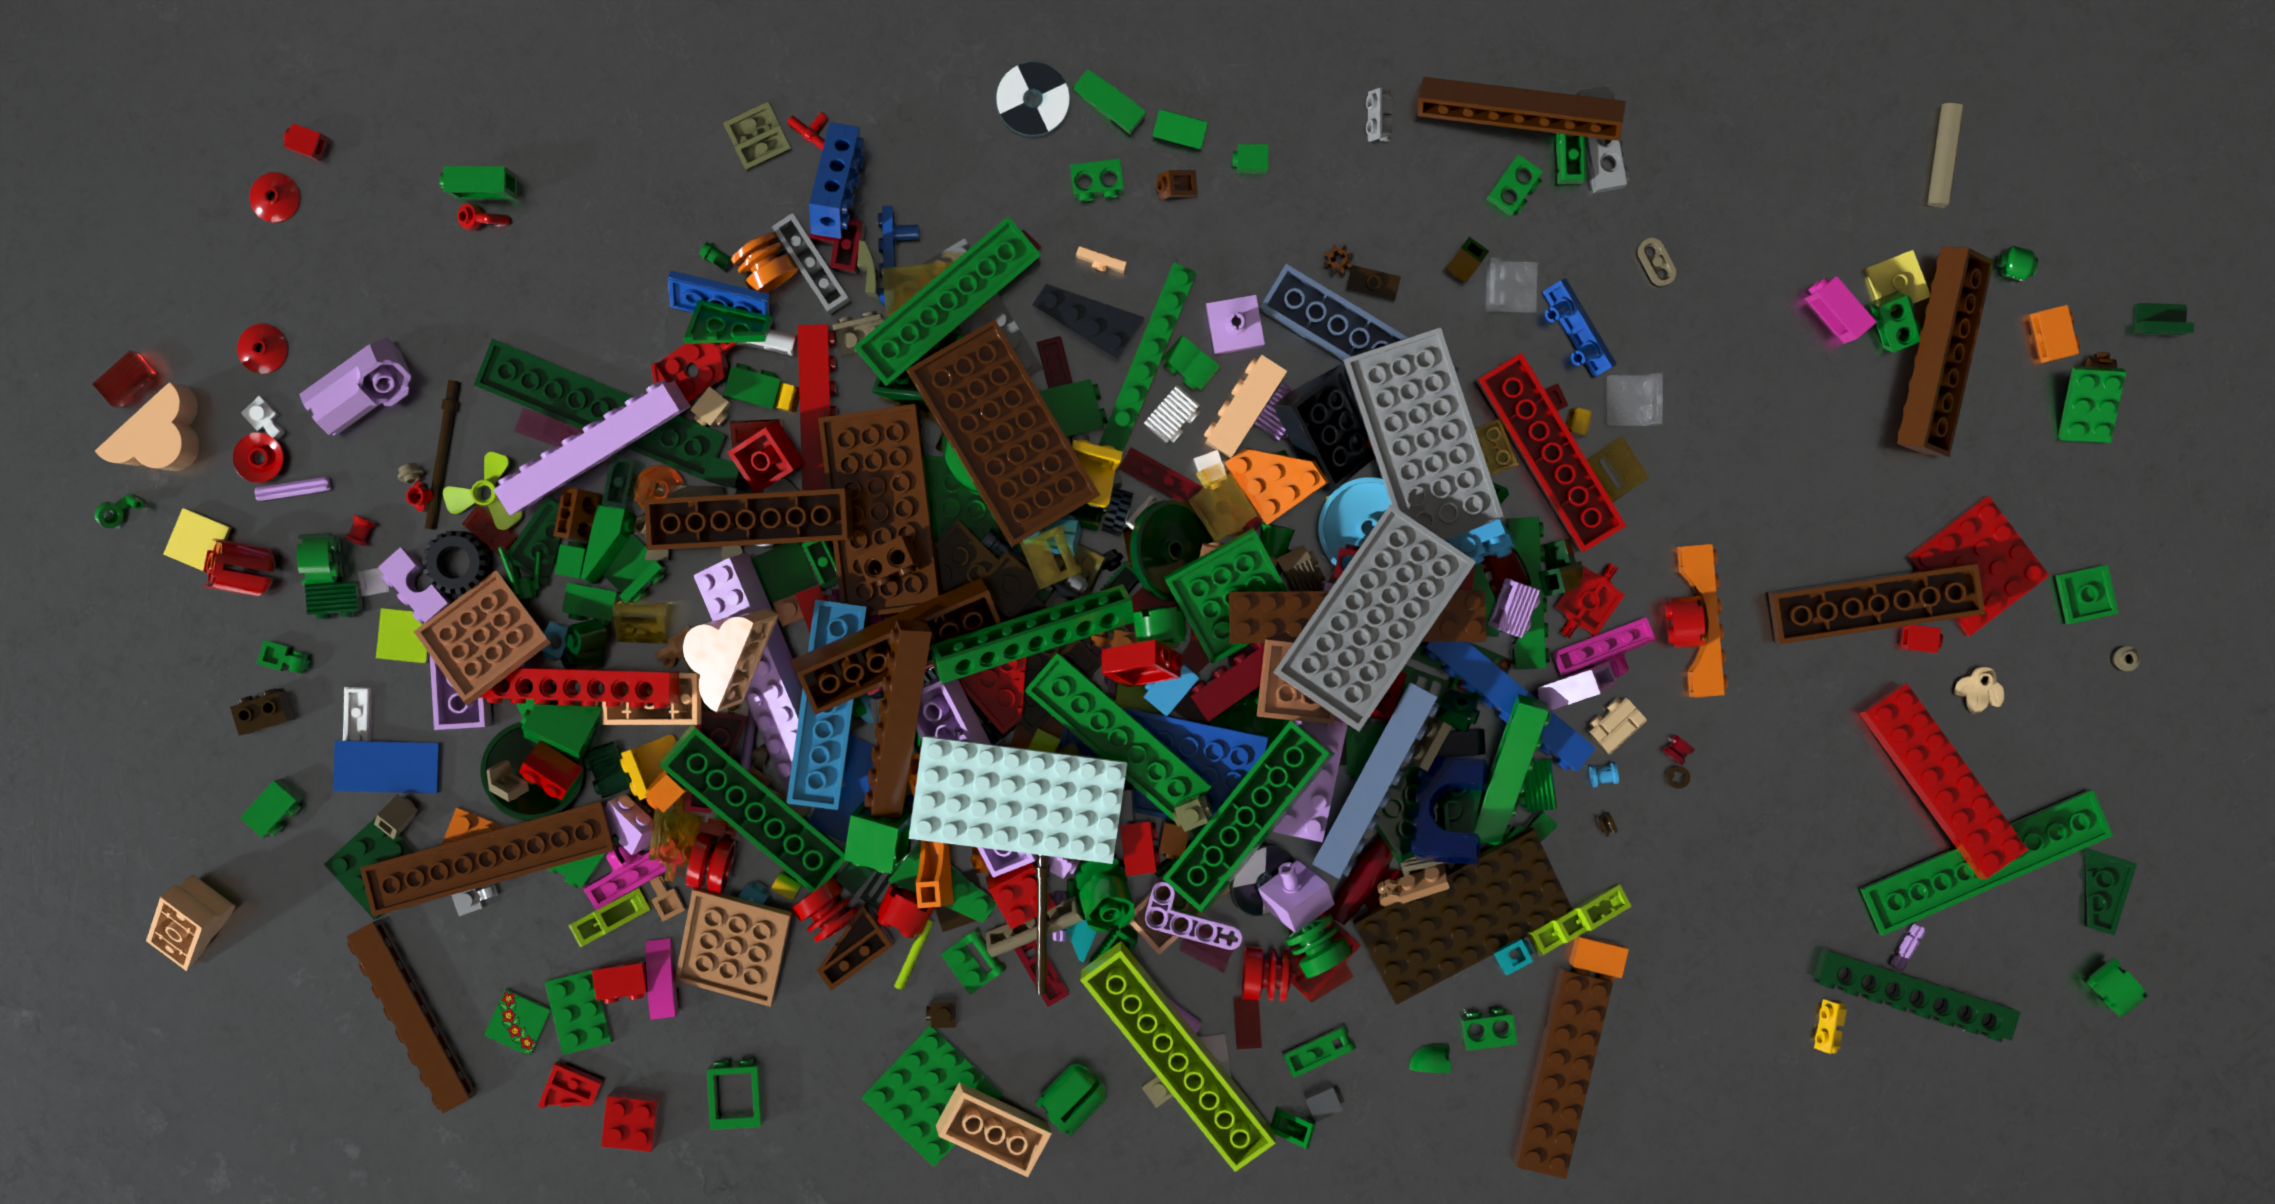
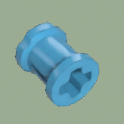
[1589,762,1619,788]

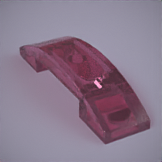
[514,408,615,467]

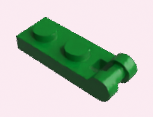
[1282,1024,1357,1078]

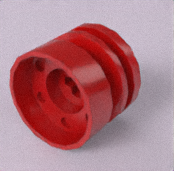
[791,877,859,943]
[1242,946,1292,1002]

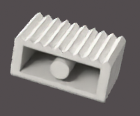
[1144,385,1200,444]

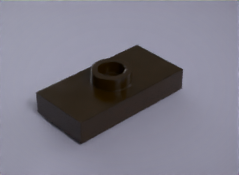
[1346,265,1401,302]

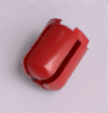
[203,538,275,596]

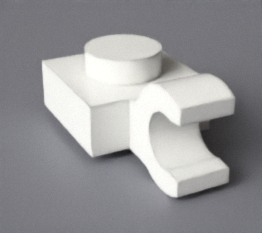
[241,396,285,440]

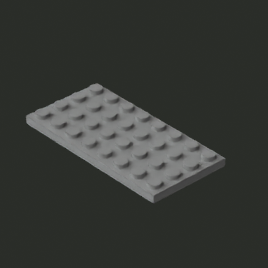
[1343,327,1505,541]
[1273,504,1476,732]

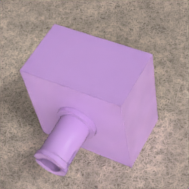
[1206,295,1265,356]
[1258,860,1334,933]

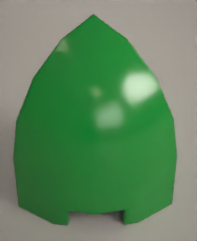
[1409,1043,1451,1073]

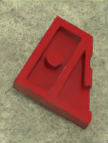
[537,1061,603,1108]

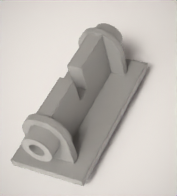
[1366,88,1393,142]

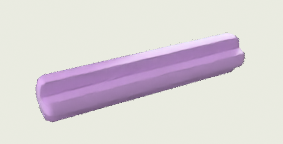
[255,477,331,501]

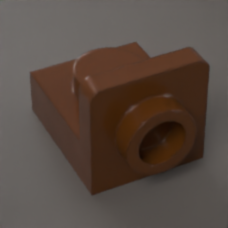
[1156,170,1198,200]

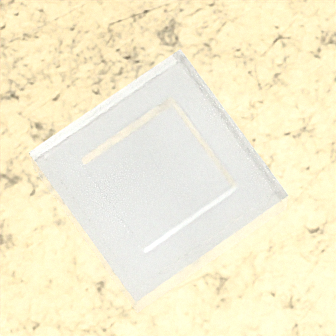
[358,568,389,596]

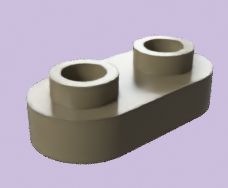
[1638,238,1676,286]

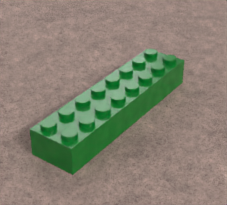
[1162,720,1336,912]
[658,725,845,893]

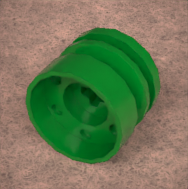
[1285,914,1352,978]

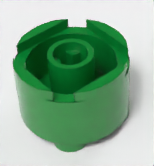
[297,532,343,585]
[1133,604,1187,643]
[1079,872,1135,932]
[2086,957,2149,1018]

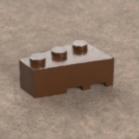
[816,902,895,991]

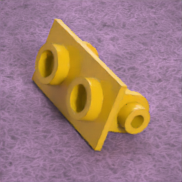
[1814,999,1847,1054]

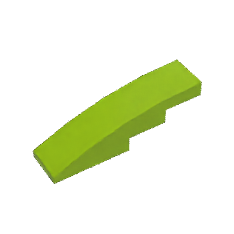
[1528,884,1632,955]

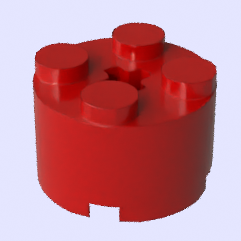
[1664,596,1705,648]
[877,883,935,939]

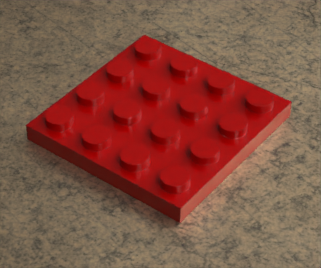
[1906,496,2050,636]

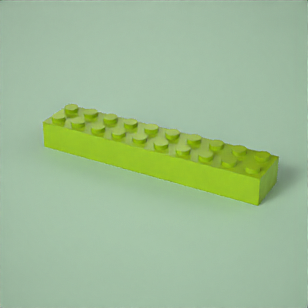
[1080,941,1276,1172]

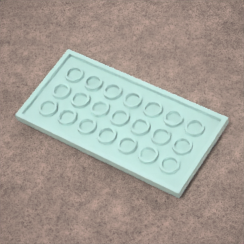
[909,736,1127,864]

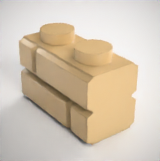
[1587,697,1647,754]

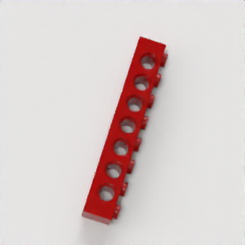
[479,667,679,708]

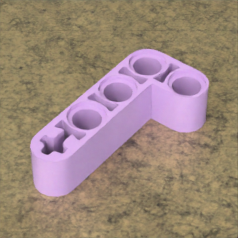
[1145,880,1242,950]

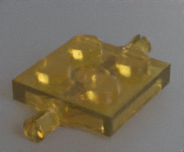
[1188,468,1259,542]
[649,796,702,882]

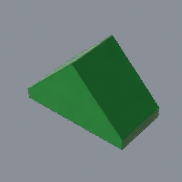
[1271,1108,1316,1149]

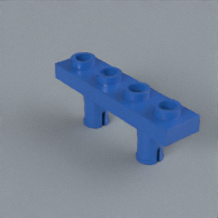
[878,206,921,310]
[1543,278,1617,377]

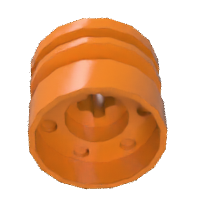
[731,232,799,293]

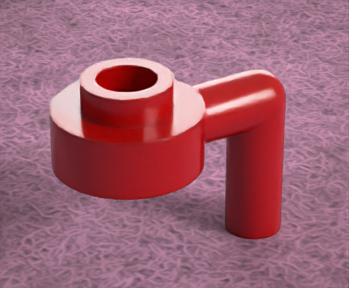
[457,203,510,229]

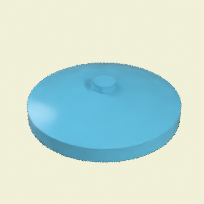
[1318,477,1391,569]

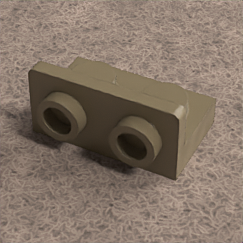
[833,311,885,357]
[1410,716,1452,771]

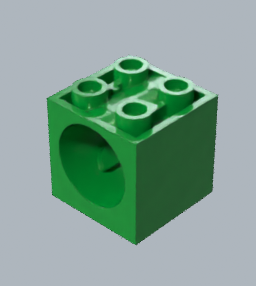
[844,801,913,874]

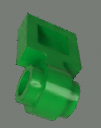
[257,640,310,674]

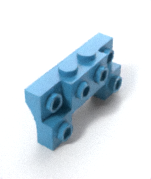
[1446,519,1517,565]

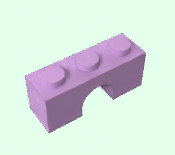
[378,547,453,624]

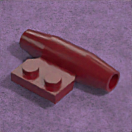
[1328,834,1403,925]

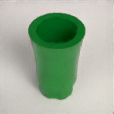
[1260,523,1295,575]

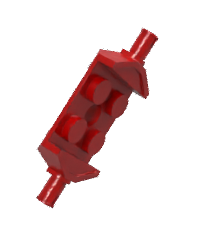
[645,342,737,403]

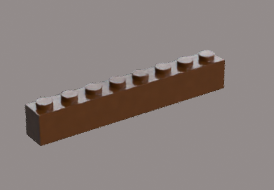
[1418,77,1626,141]
[864,620,932,818]
[346,919,476,1114]

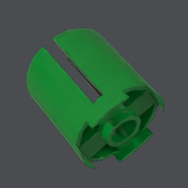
[1035,1063,1107,1138]

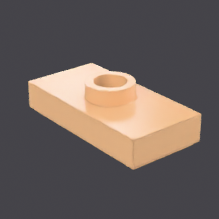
[1076,246,1127,274]

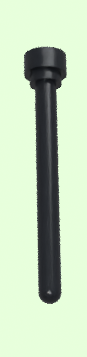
[981,527,1082,601]

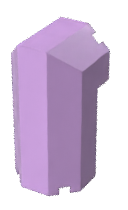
[299,337,411,436]

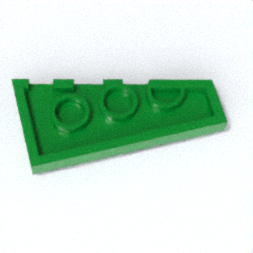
[888,841,997,923]

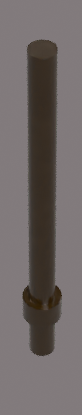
[425,380,459,530]
[1035,855,1050,995]

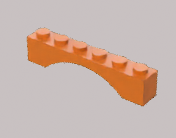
[1677,544,1728,697]
[908,754,954,908]

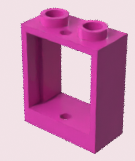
[1805,276,1876,344]

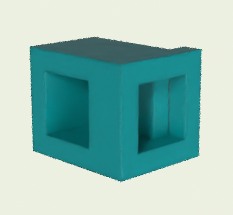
[1494,938,1534,976]

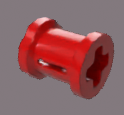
[344,514,375,546]

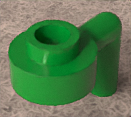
[95,494,144,528]

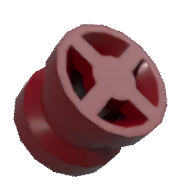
[1663,735,1695,766]

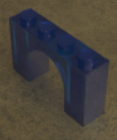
[1411,757,1488,865]

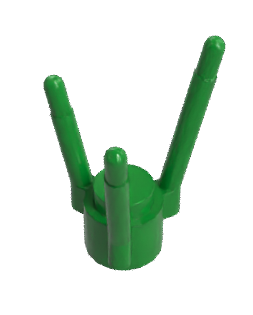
[498,546,541,599]

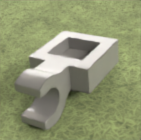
[451,884,499,916]

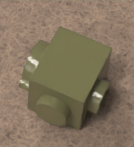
[1172,793,1214,832]

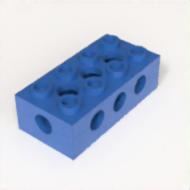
[809,122,864,239]

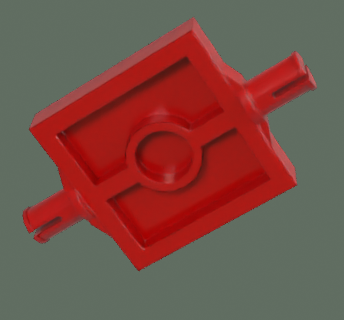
[1554,563,1625,639]

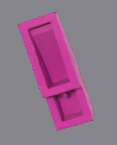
[646,938,679,1020]

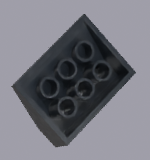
[1273,365,1375,491]

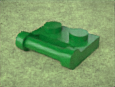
[941,928,1007,995]

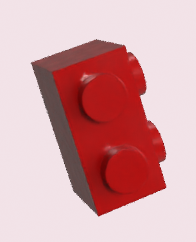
[519,740,583,800]
[592,960,647,1004]

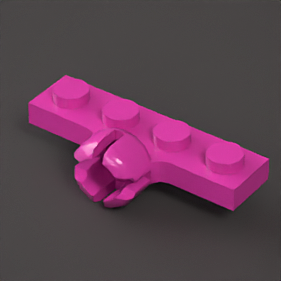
[1552,617,1656,678]
[583,837,685,910]

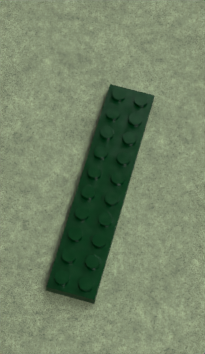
[474,339,726,481]

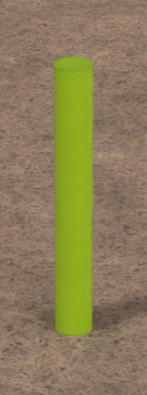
[894,919,934,990]

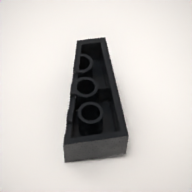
[1032,284,1145,362]

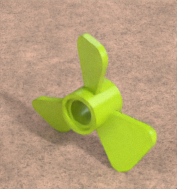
[443,452,523,530]

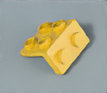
[1071,439,1123,508]
[620,735,677,800]

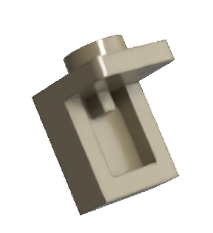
[487,760,529,802]

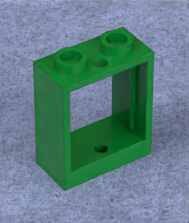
[440,166,516,200]
[707,1059,764,1130]

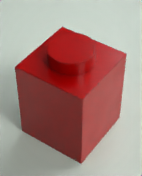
[283,123,328,161]
[1901,625,1943,653]

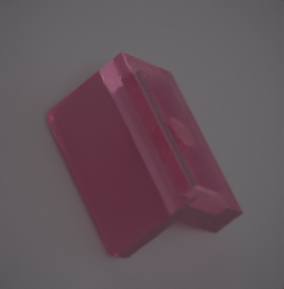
[1179,925,1234,973]

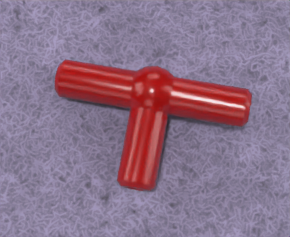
[787,112,828,150]

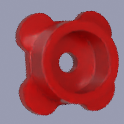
[406,482,433,512]

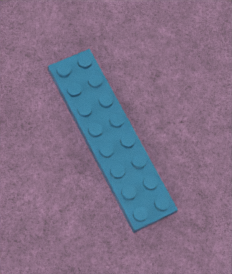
[786,600,866,810]

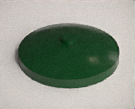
[1130,499,1214,601]
[480,722,584,821]

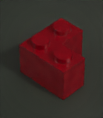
[809,219,866,275]

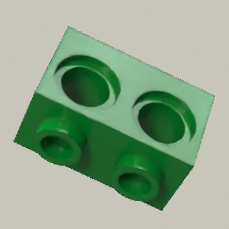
[1486,154,1543,216]
[1070,158,1124,201]
[1869,291,1921,353]
[1460,1007,1517,1051]

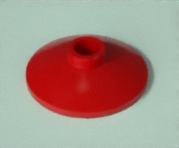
[249,172,300,223]
[237,324,288,374]
[233,433,284,483]

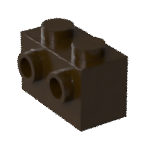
[230,688,295,736]

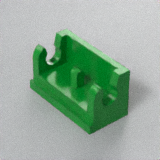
[1152,109,1209,149]

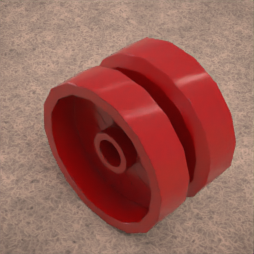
[686,832,736,894]

